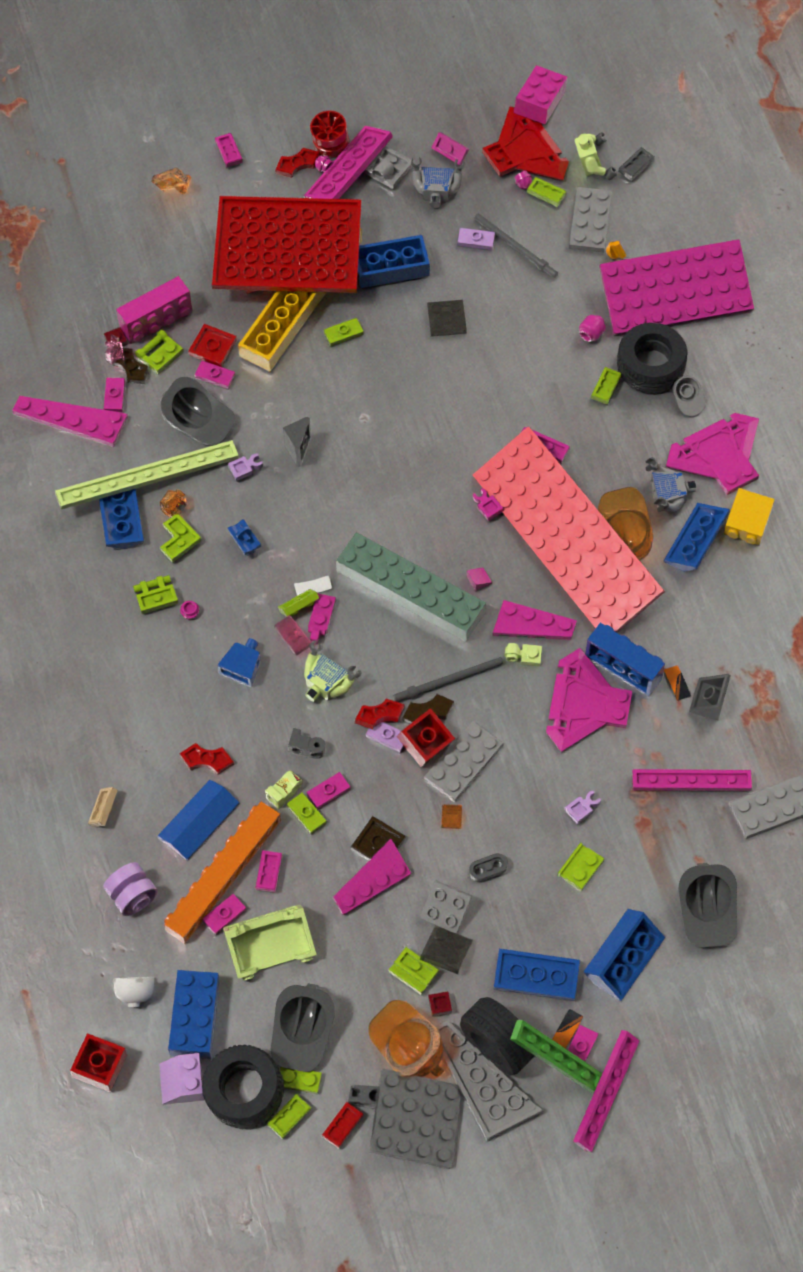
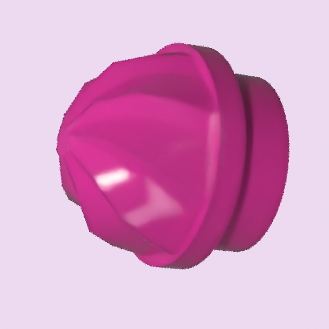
[315,156,333,173]
[514,171,532,189]

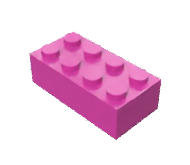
[116,276,193,344]

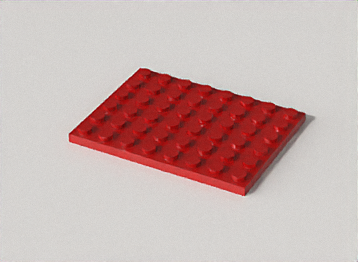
[212,196,362,293]

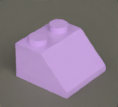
[159,1053,204,1105]

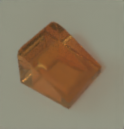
[442,804,462,829]

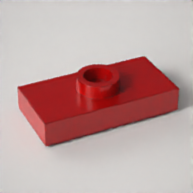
[322,1102,364,1149]

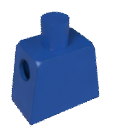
[217,638,261,687]

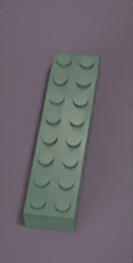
[336,532,486,642]

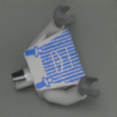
[411,157,465,208]
[645,457,696,513]

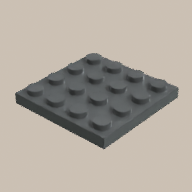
[369,1069,461,1169]

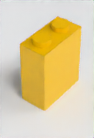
[724,488,775,545]

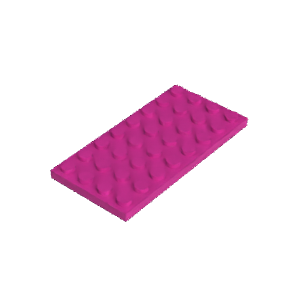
[599,239,754,335]

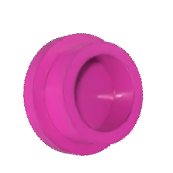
[180,601,199,619]

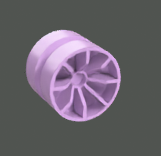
[103,862,158,916]

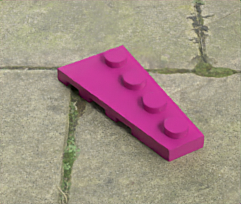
[492,600,577,640]
[332,839,411,915]

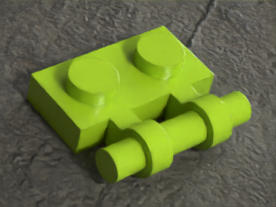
[133,575,178,614]

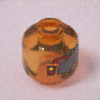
[159,489,187,518]

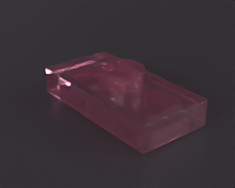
[274,615,311,656]

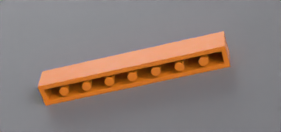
[164,801,281,944]

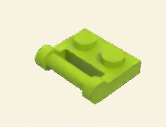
[135,329,184,374]

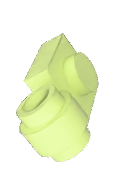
[504,643,542,666]

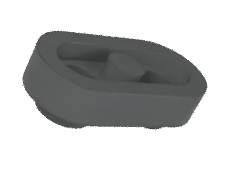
[469,853,508,882]

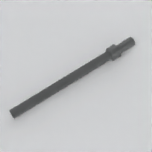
[474,213,558,278]
[393,657,503,702]

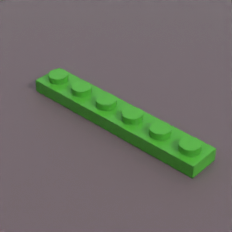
[510,1020,602,1093]

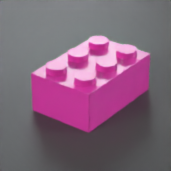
[514,65,568,124]

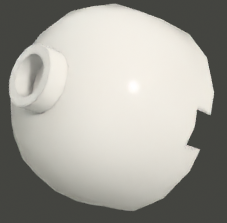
[113,977,154,1007]

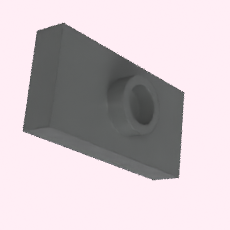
[618,147,655,181]

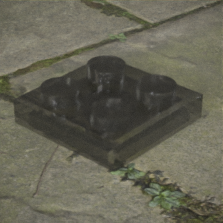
[427,300,467,337]
[420,925,473,974]

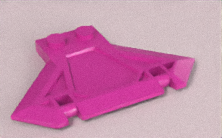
[666,413,759,495]
[546,648,632,752]

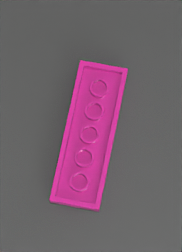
[304,126,393,199]

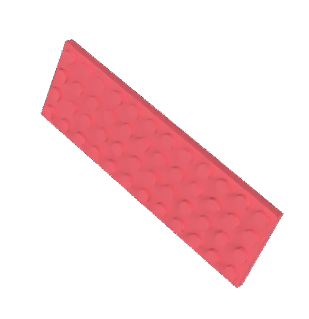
[473,426,665,633]

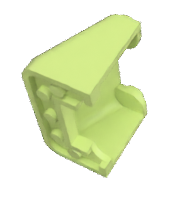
[223,905,317,980]

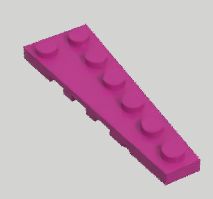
[12,396,128,447]

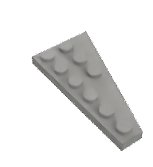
[429,1021,543,1140]

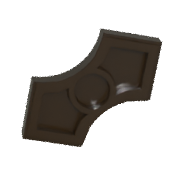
[112,347,148,384]
[402,694,454,724]

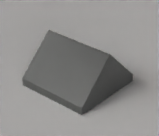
[283,417,311,467]
[689,674,731,721]

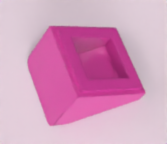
[466,567,492,591]

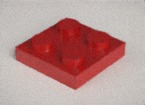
[188,324,237,367]

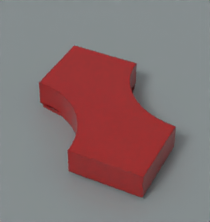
[275,147,320,178]
[355,698,405,729]
[179,743,234,775]

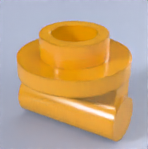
[606,241,626,260]

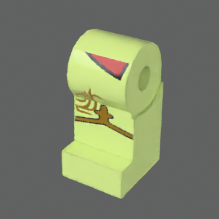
[265,770,303,809]

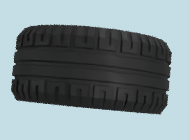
[617,323,688,393]
[460,997,535,1076]
[202,1044,284,1129]

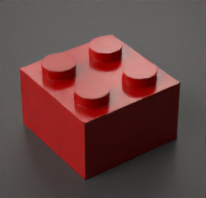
[397,708,455,767]
[70,1033,127,1093]

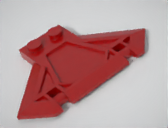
[482,106,569,181]

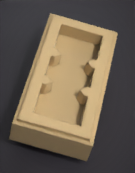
[88,787,118,827]

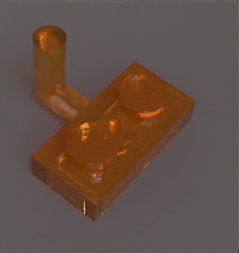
[151,167,191,194]

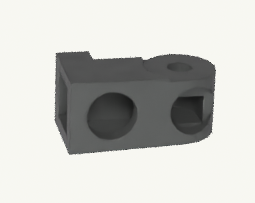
[288,728,325,759]
[348,1085,378,1108]

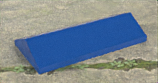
[99,489,144,549]
[664,503,730,572]
[157,780,240,861]

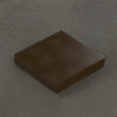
[351,816,406,860]

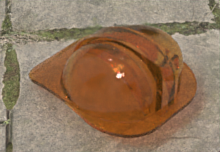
[598,487,653,561]
[368,1000,445,1078]

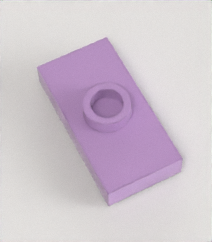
[457,228,495,250]
[366,722,404,753]

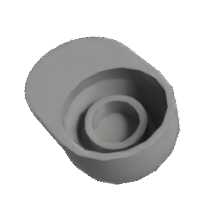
[673,376,706,416]

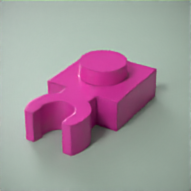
[473,488,504,521]

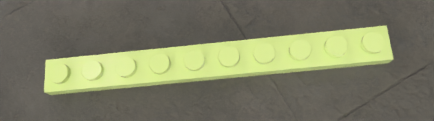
[55,440,239,510]

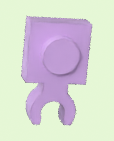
[228,453,263,481]
[565,791,601,824]

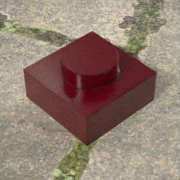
[104,327,128,351]
[428,991,452,1017]

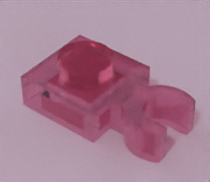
[105,334,123,365]

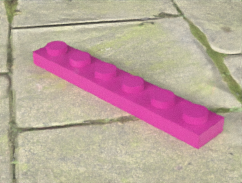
[632,769,752,791]
[573,1030,639,1152]

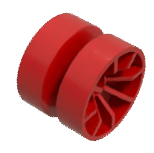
[310,110,350,158]

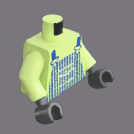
[574,132,617,180]
[304,640,362,702]

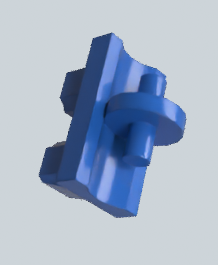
[227,519,261,556]

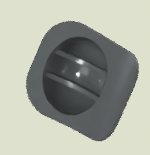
[159,377,235,445]
[678,863,737,947]
[270,983,335,1072]

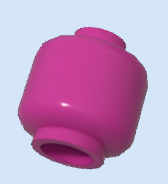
[579,315,606,342]

